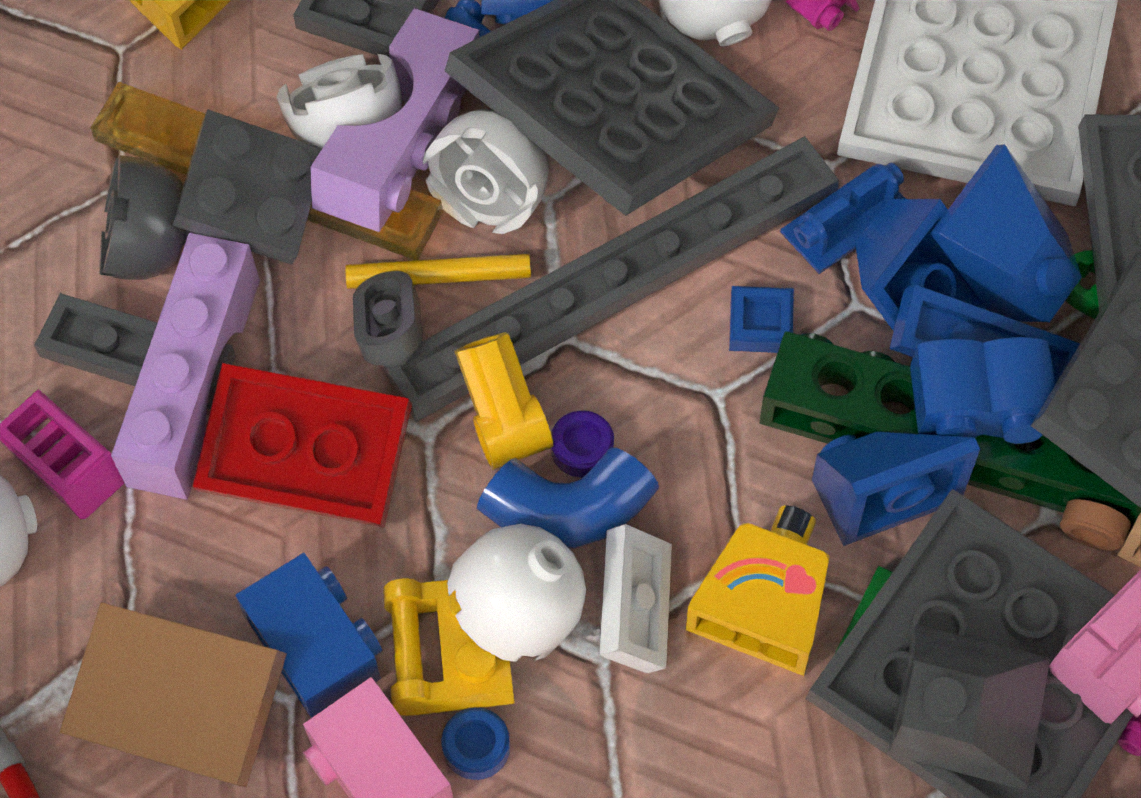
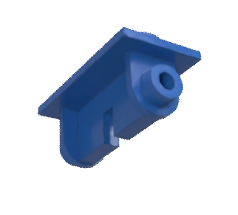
[780,162,906,274]

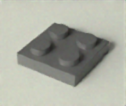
[172,109,322,265]

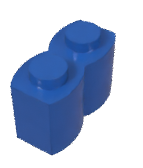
[910,337,1055,444]

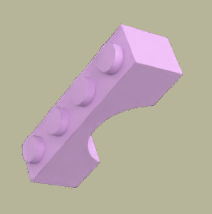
[311,8,479,232]
[111,233,260,500]

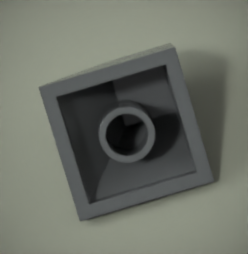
[888,624,1050,790]

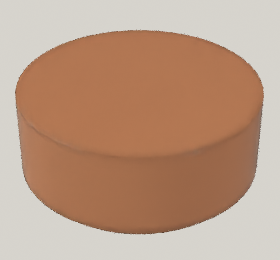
[1060,499,1131,551]

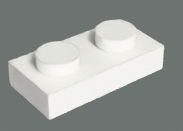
[599,524,672,673]

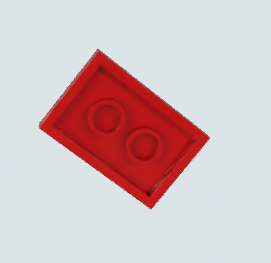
[193,363,412,528]

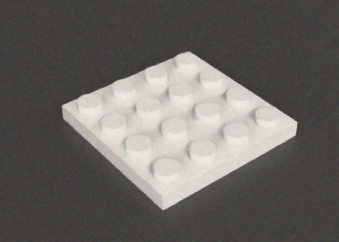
[837,0,1118,206]

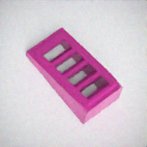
[0,389,125,519]

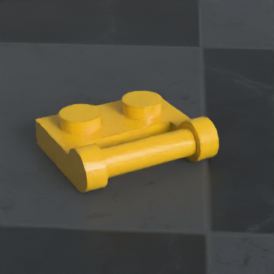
[383,578,515,716]

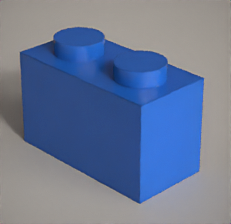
[235,552,383,718]

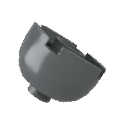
[99,155,197,280]

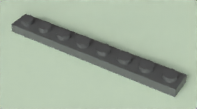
[384,136,839,422]

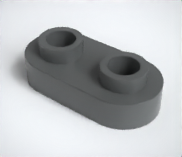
[353,271,423,367]

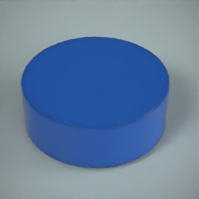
[441,708,510,780]

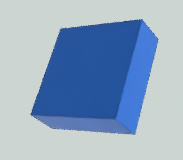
[729,286,794,353]

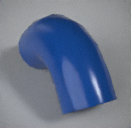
[477,447,659,548]

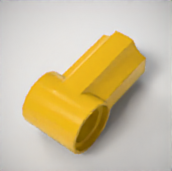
[454,332,553,470]

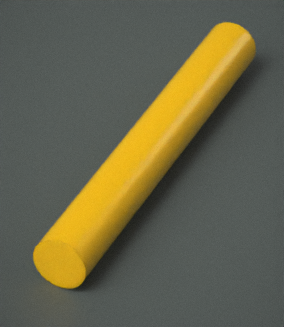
[345,254,531,289]

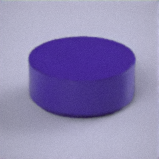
[551,410,614,478]

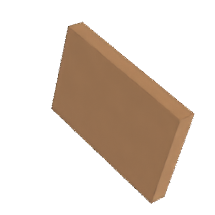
[59,602,287,787]

